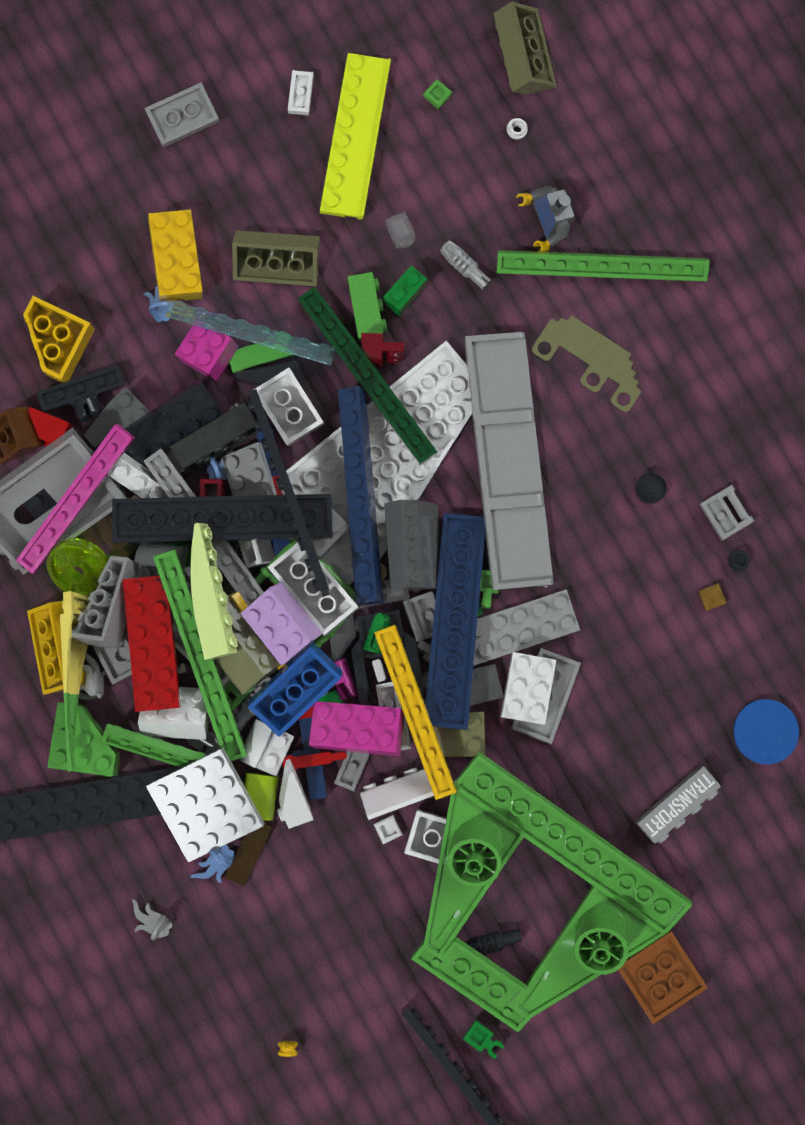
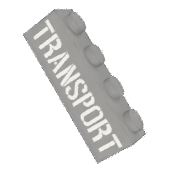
[635,765,721,843]

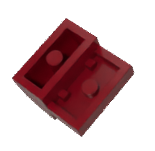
[361,333,404,368]

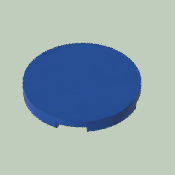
[733,699,799,764]

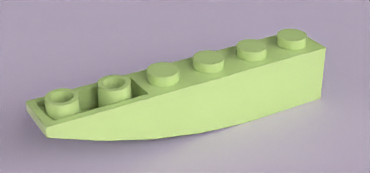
[191,523,238,660]

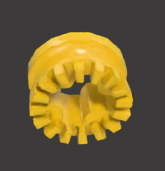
[278,1041,298,1057]

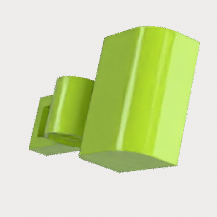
[243,772,279,821]

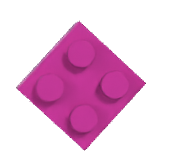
[175,319,239,382]

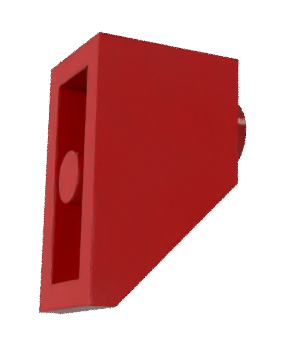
[28,407,73,447]

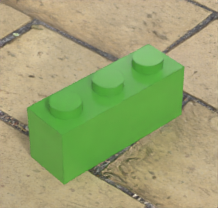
[347,272,387,343]

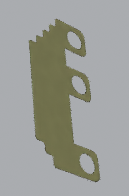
[532,316,641,412]

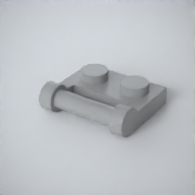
[699,485,754,541]

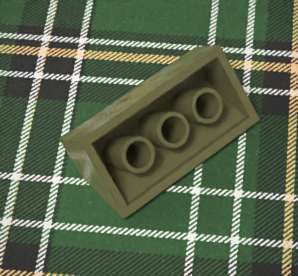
[493,2,557,94]
[232,230,320,286]
[214,595,280,695]

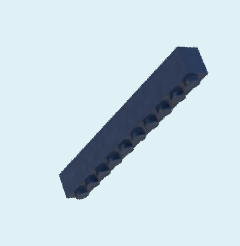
[338,386,384,605]

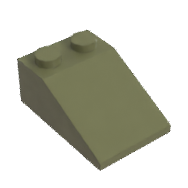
[419,712,485,757]

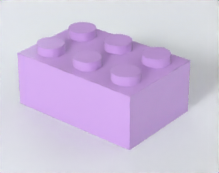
[240,582,323,666]

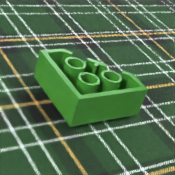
[47,702,120,777]

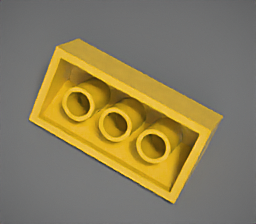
[27,601,86,695]

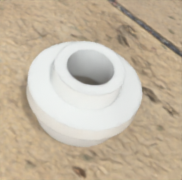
[507,118,528,140]

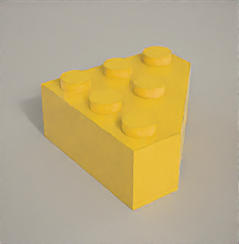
[23,296,95,383]

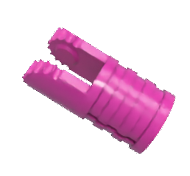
[334,658,358,701]

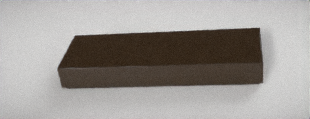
[224,823,273,887]

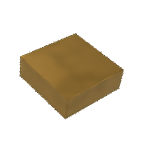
[697,583,726,611]

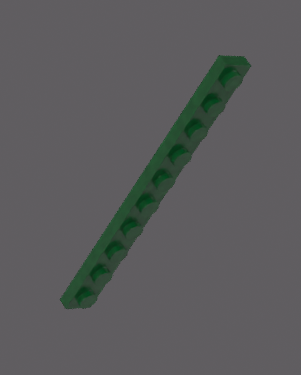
[297,286,438,466]

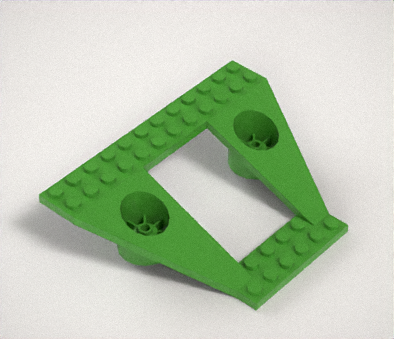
[411,752,692,1032]

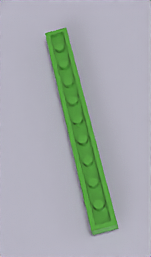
[497,250,710,281]
[153,549,247,761]

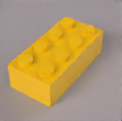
[148,210,202,302]

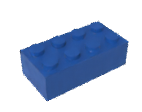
[248,642,342,737]

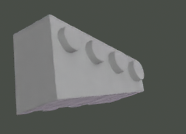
[71,556,139,649]

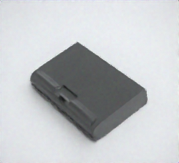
[470,664,504,706]

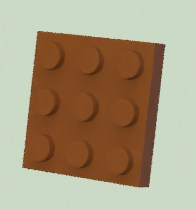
[618,930,708,1024]

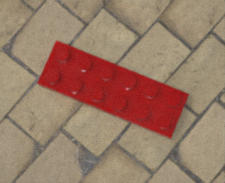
[123,576,181,712]

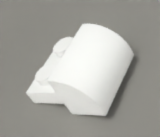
[239,719,294,776]

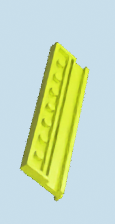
[320,53,391,220]

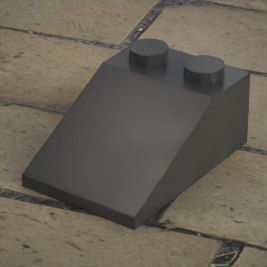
[83,387,150,447]

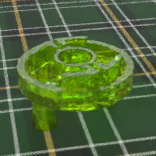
[47,538,111,597]

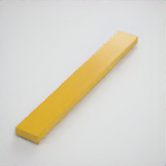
[374,625,457,800]

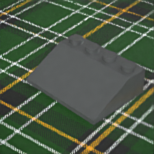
[384,500,441,590]

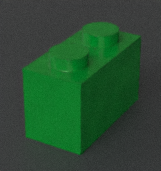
[383,265,427,317]

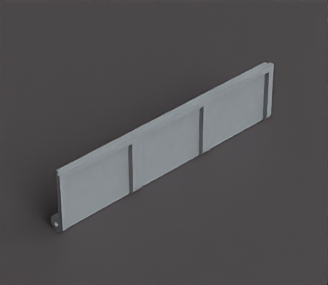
[464,332,554,590]

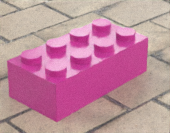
[309,701,405,756]

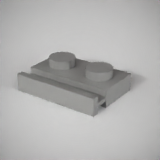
[402,592,435,642]

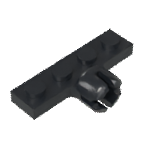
[36,365,126,422]

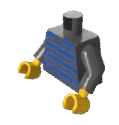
[516,186,574,252]

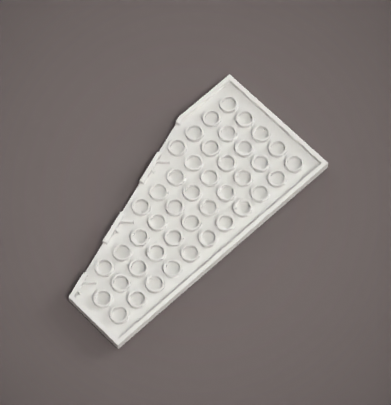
[282,341,472,585]

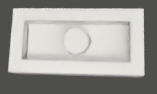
[288,70,314,116]

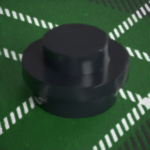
[728,550,750,572]

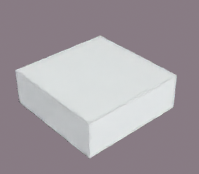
[372,659,386,682]
[374,815,403,844]

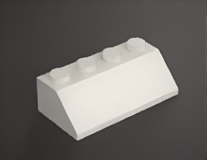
[360,767,434,820]

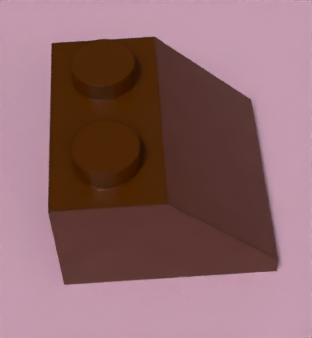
[0,406,42,465]

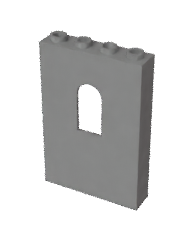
[0,428,128,575]

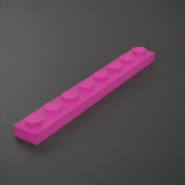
[16,424,135,574]

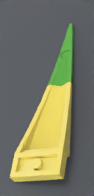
[60,591,90,772]

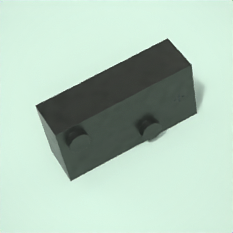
[170,402,257,475]

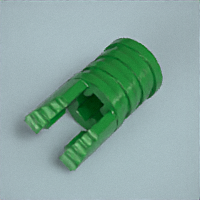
[363,613,390,654]

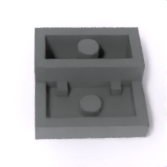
[134,542,188,578]

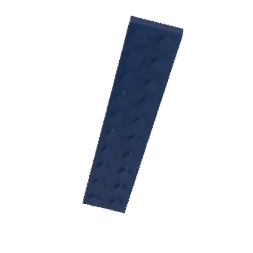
[426,513,485,731]

